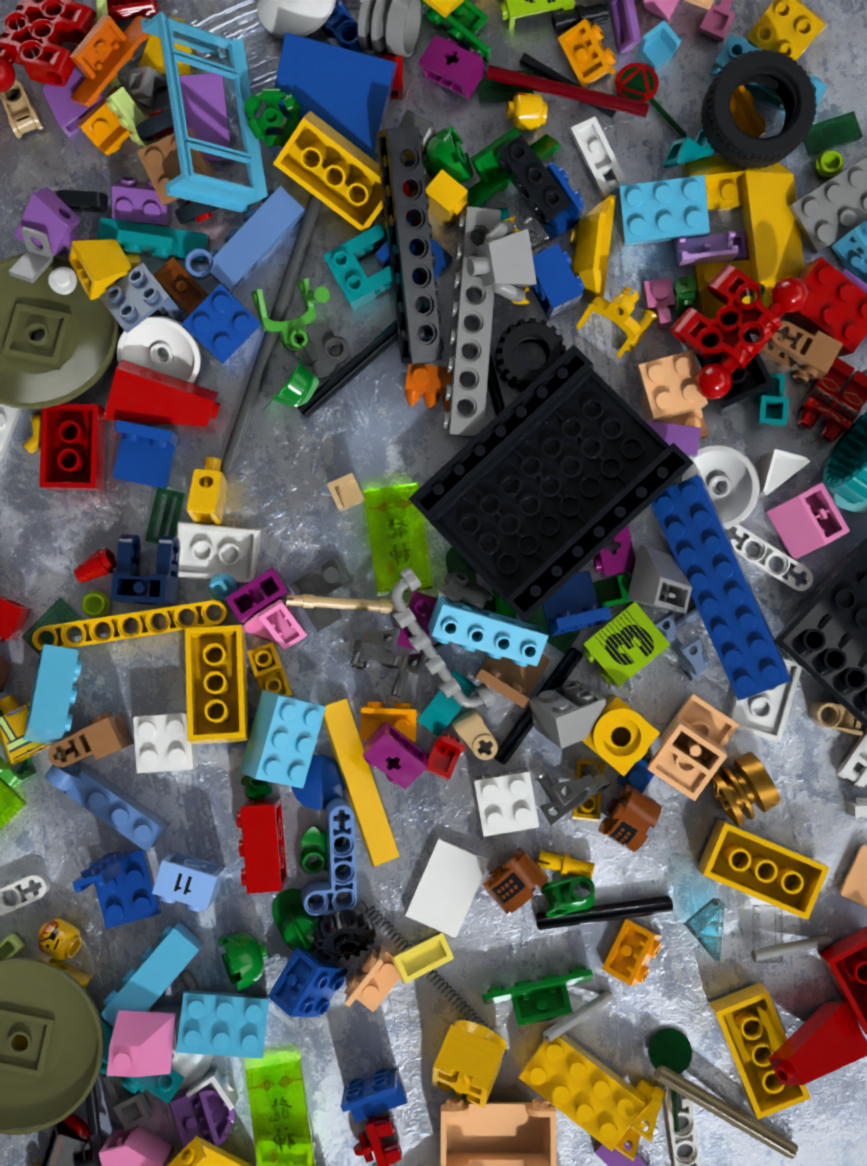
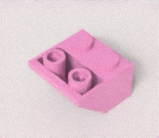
[765,482,850,560]
[99,1124,174,1166]

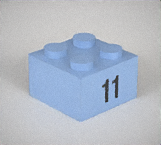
[152,851,226,912]

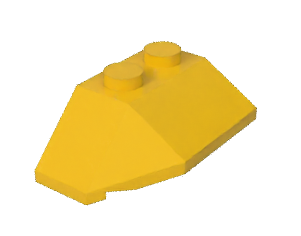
[569,195,616,305]

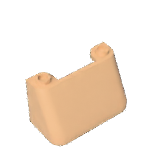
[440,1098,556,1166]

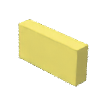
[391,932,454,984]

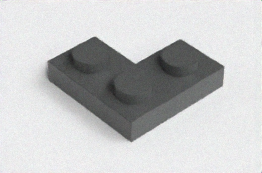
[289,556,351,632]

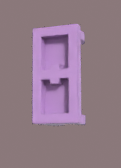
[674,231,739,267]

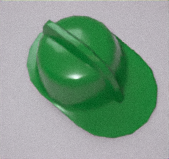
[263,356,319,411]
[272,888,323,953]

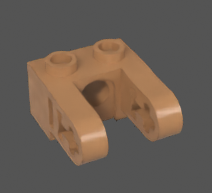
[760,321,843,384]
[48,712,135,767]

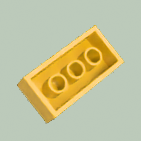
[273,111,384,232]
[185,625,249,745]
[696,818,829,920]
[708,982,811,1120]
[519,1033,646,1151]

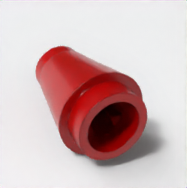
[74,548,117,583]

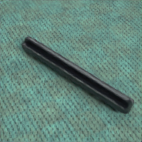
[298,320,398,418]
[494,647,583,765]
[536,896,673,930]

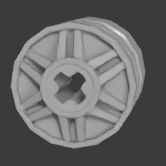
[358,0,421,57]

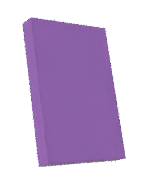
[168,73,232,162]

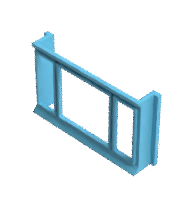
[141,11,268,214]

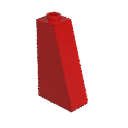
[103,360,221,426]
[768,1001,867,1085]

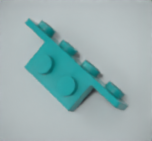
[96,217,209,262]
[100,1022,185,1103]

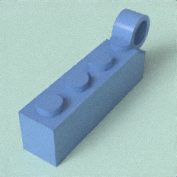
[186,186,305,294]
[44,761,170,852]

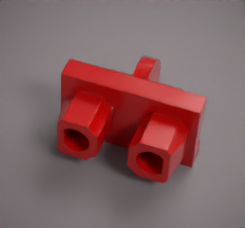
[353,1115,403,1166]

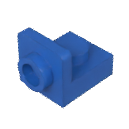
[615,755,655,793]

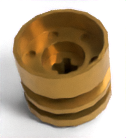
[710,752,781,827]

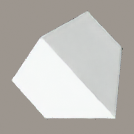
[758,449,810,498]

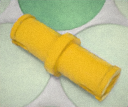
[537,849,595,879]

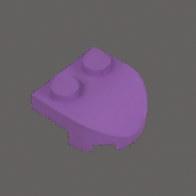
[168,1087,235,1150]

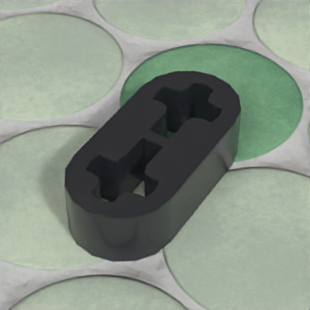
[56,190,108,213]

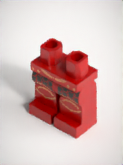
[797,357,867,443]

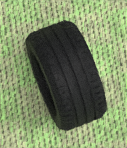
[701,49,817,169]

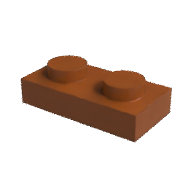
[153,257,208,315]

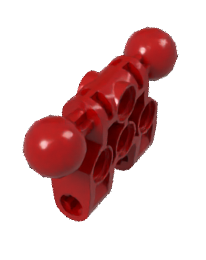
[0,0,97,93]
[670,264,809,400]

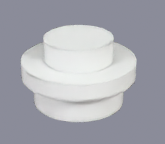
[48,267,77,295]

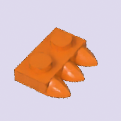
[405,363,463,412]

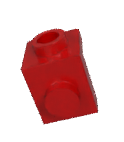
[425,734,466,780]

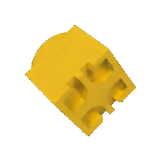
[582,694,660,776]
[432,1020,507,1108]

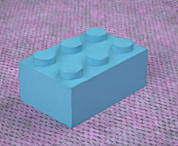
[619,175,710,247]
[23,644,82,745]
[240,690,326,788]
[176,989,269,1059]

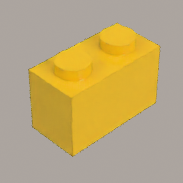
[425,170,468,229]

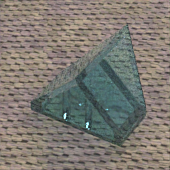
[684,898,725,961]

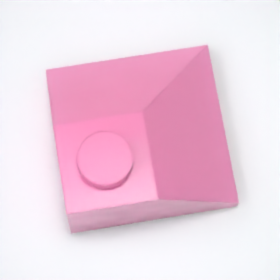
[107,1010,176,1077]

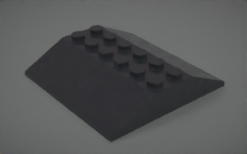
[774,538,867,728]

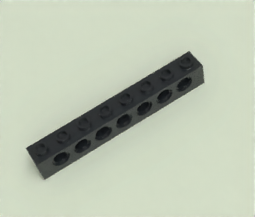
[376,127,444,364]

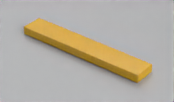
[323,698,400,867]

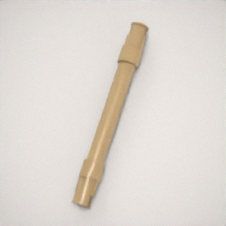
[285,594,408,613]

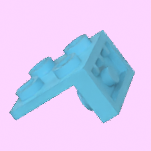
[831,221,867,284]

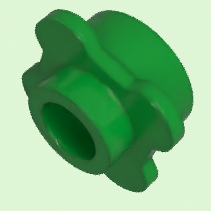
[241,776,272,801]

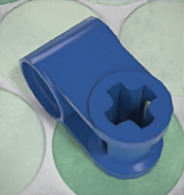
[321,0,364,53]

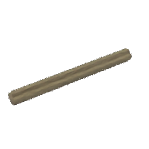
[654,1065,798,1159]

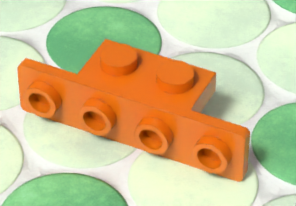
[69,15,150,107]

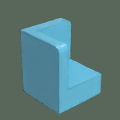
[638,20,681,71]

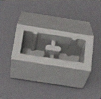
[627,545,692,614]
[529,680,606,749]

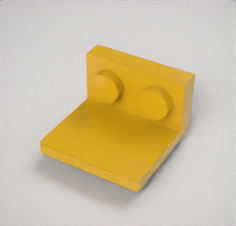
[747,0,828,61]

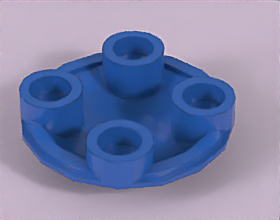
[291,754,345,810]

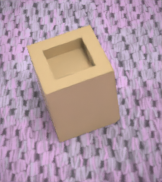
[327,473,365,512]

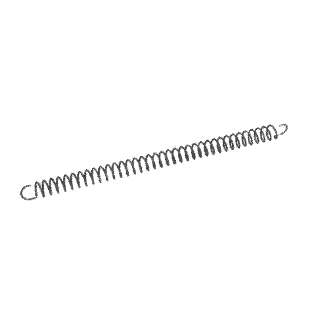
[361,900,507,1055]

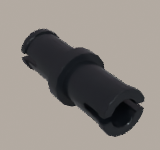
[551,1,609,32]

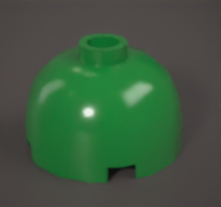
[423,126,474,184]
[218,931,268,991]

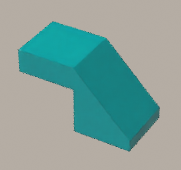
[662,127,714,169]
[753,373,789,426]
[416,670,477,737]

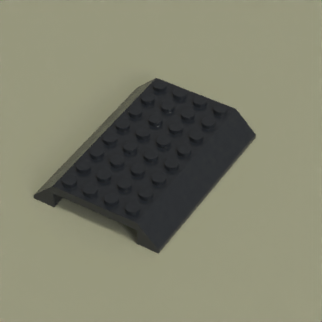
[408,344,694,622]

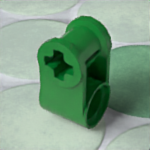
[540,876,596,917]

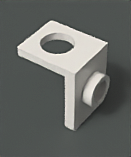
[186,1066,239,1110]

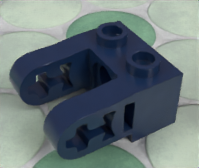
[111,534,180,606]

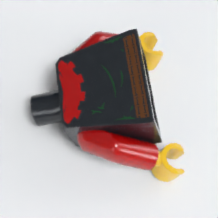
[32,1113,91,1166]

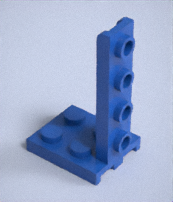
[72,848,162,929]

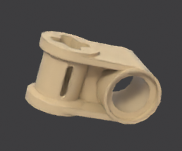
[0,80,44,139]
[808,701,863,736]
[451,708,498,760]

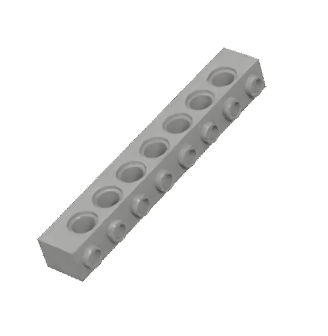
[443,206,501,437]

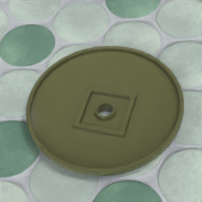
[0,254,120,409]
[0,958,104,1135]

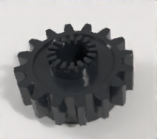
[313,909,376,962]

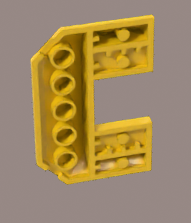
[681,155,805,319]

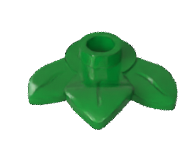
[299,826,347,874]

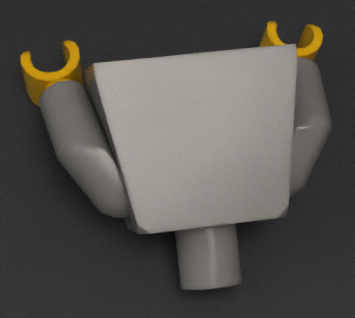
[467,216,537,305]

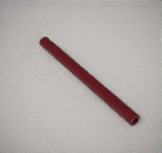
[486,65,649,118]

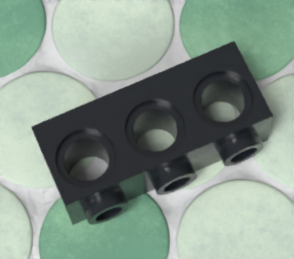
[494,134,572,227]

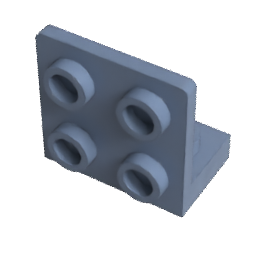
[99,262,183,333]

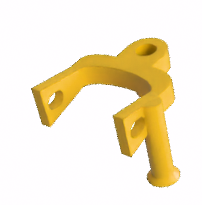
[575,287,658,358]
[615,1078,666,1161]

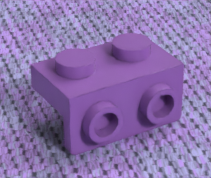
[111,177,169,225]

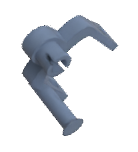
[653,603,712,681]

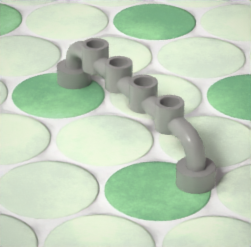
[391,567,496,708]

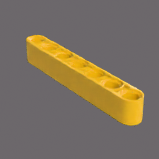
[32,600,229,651]

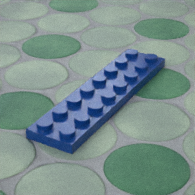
[651,474,792,701]

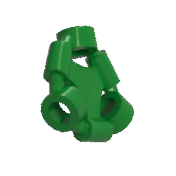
[244,88,302,146]

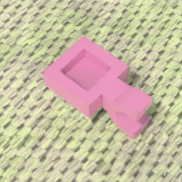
[698,0,736,43]
[642,278,675,329]

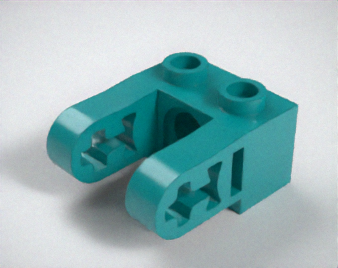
[323,224,393,311]

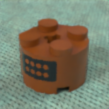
[598,783,662,852]
[482,847,548,915]

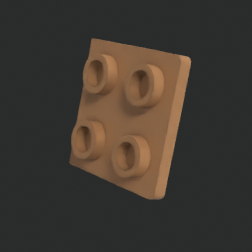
[475,654,550,708]

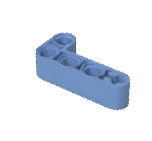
[300,798,357,916]

